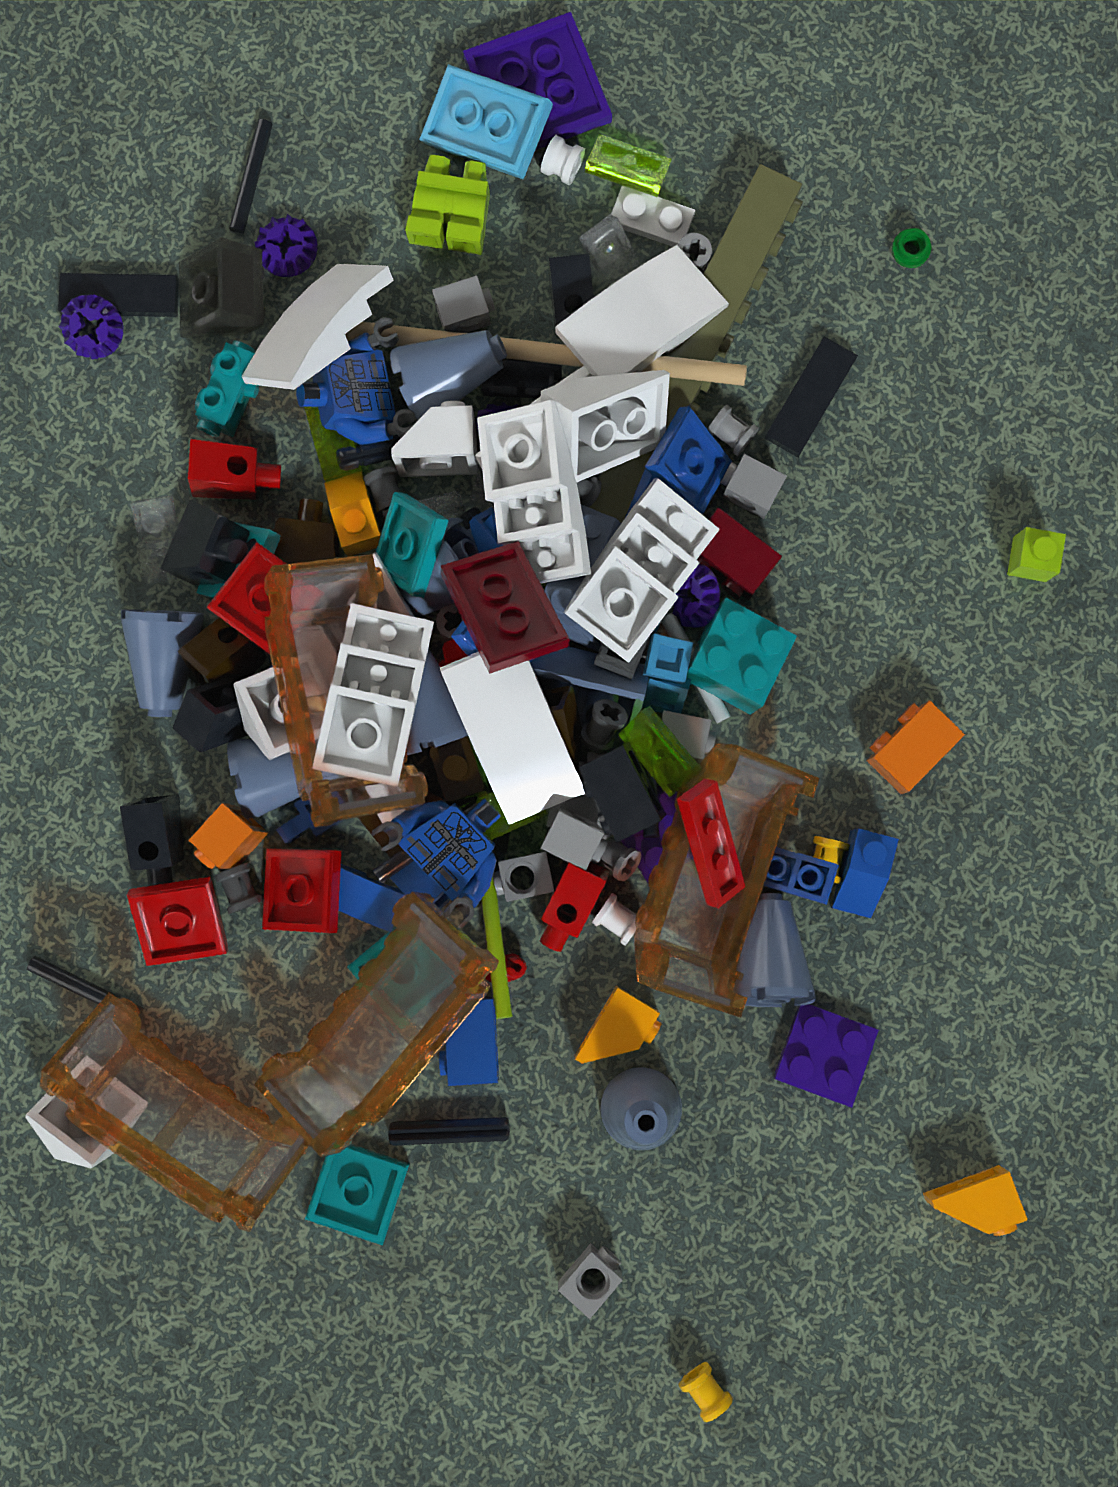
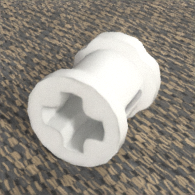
[592,893,645,946]

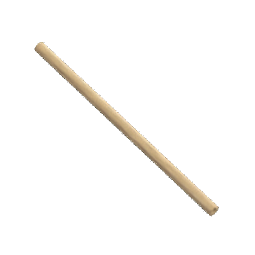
[345,322,747,386]

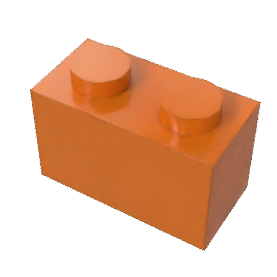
[866,700,965,794]
[188,803,268,870]

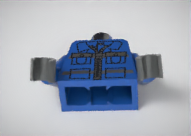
[296,318,416,445]
[371,798,501,928]

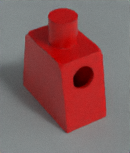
[188,439,281,500]
[539,861,610,952]

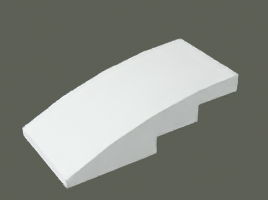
[555,245,729,376]
[242,264,394,390]
[477,400,591,583]
[563,478,720,663]
[312,603,434,787]
[440,652,584,824]

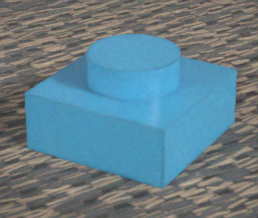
[643,633,693,683]
[642,676,691,714]

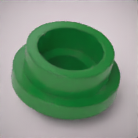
[892,228,932,268]

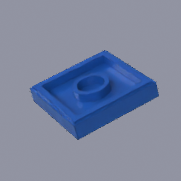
[645,406,732,515]

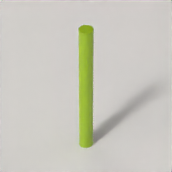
[481,877,512,1019]

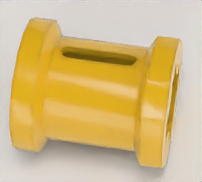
[813,836,850,884]
[678,1362,733,1422]

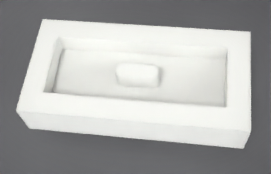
[609,184,695,247]

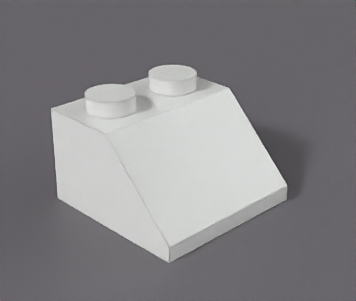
[391,401,478,477]

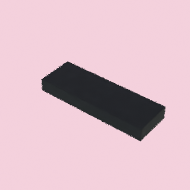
[58,273,179,317]
[764,336,858,458]

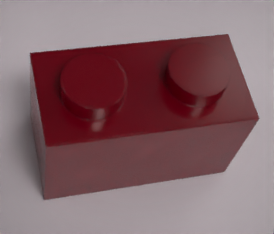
[697,508,782,600]

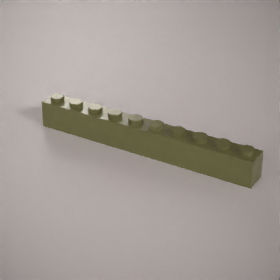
[589,164,803,523]

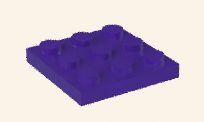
[463,12,612,150]

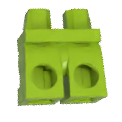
[405,154,490,255]

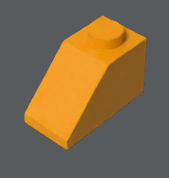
[324,471,381,557]
[575,985,662,1064]
[923,1165,1028,1236]

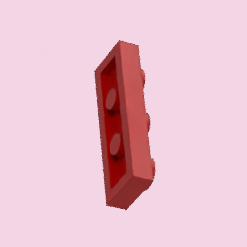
[677,778,746,909]

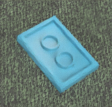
[419,64,553,180]

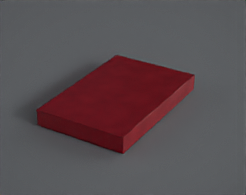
[441,541,569,674]

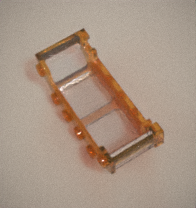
[265,554,428,828]
[634,743,820,1018]
[254,891,499,1157]
[40,992,316,1232]

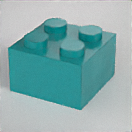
[686,598,797,715]

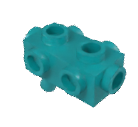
[195,340,260,437]

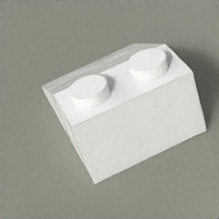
[541,370,670,483]

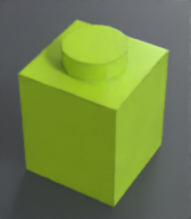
[1007,527,1066,582]

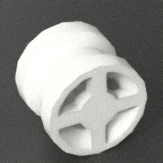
[541,135,585,185]

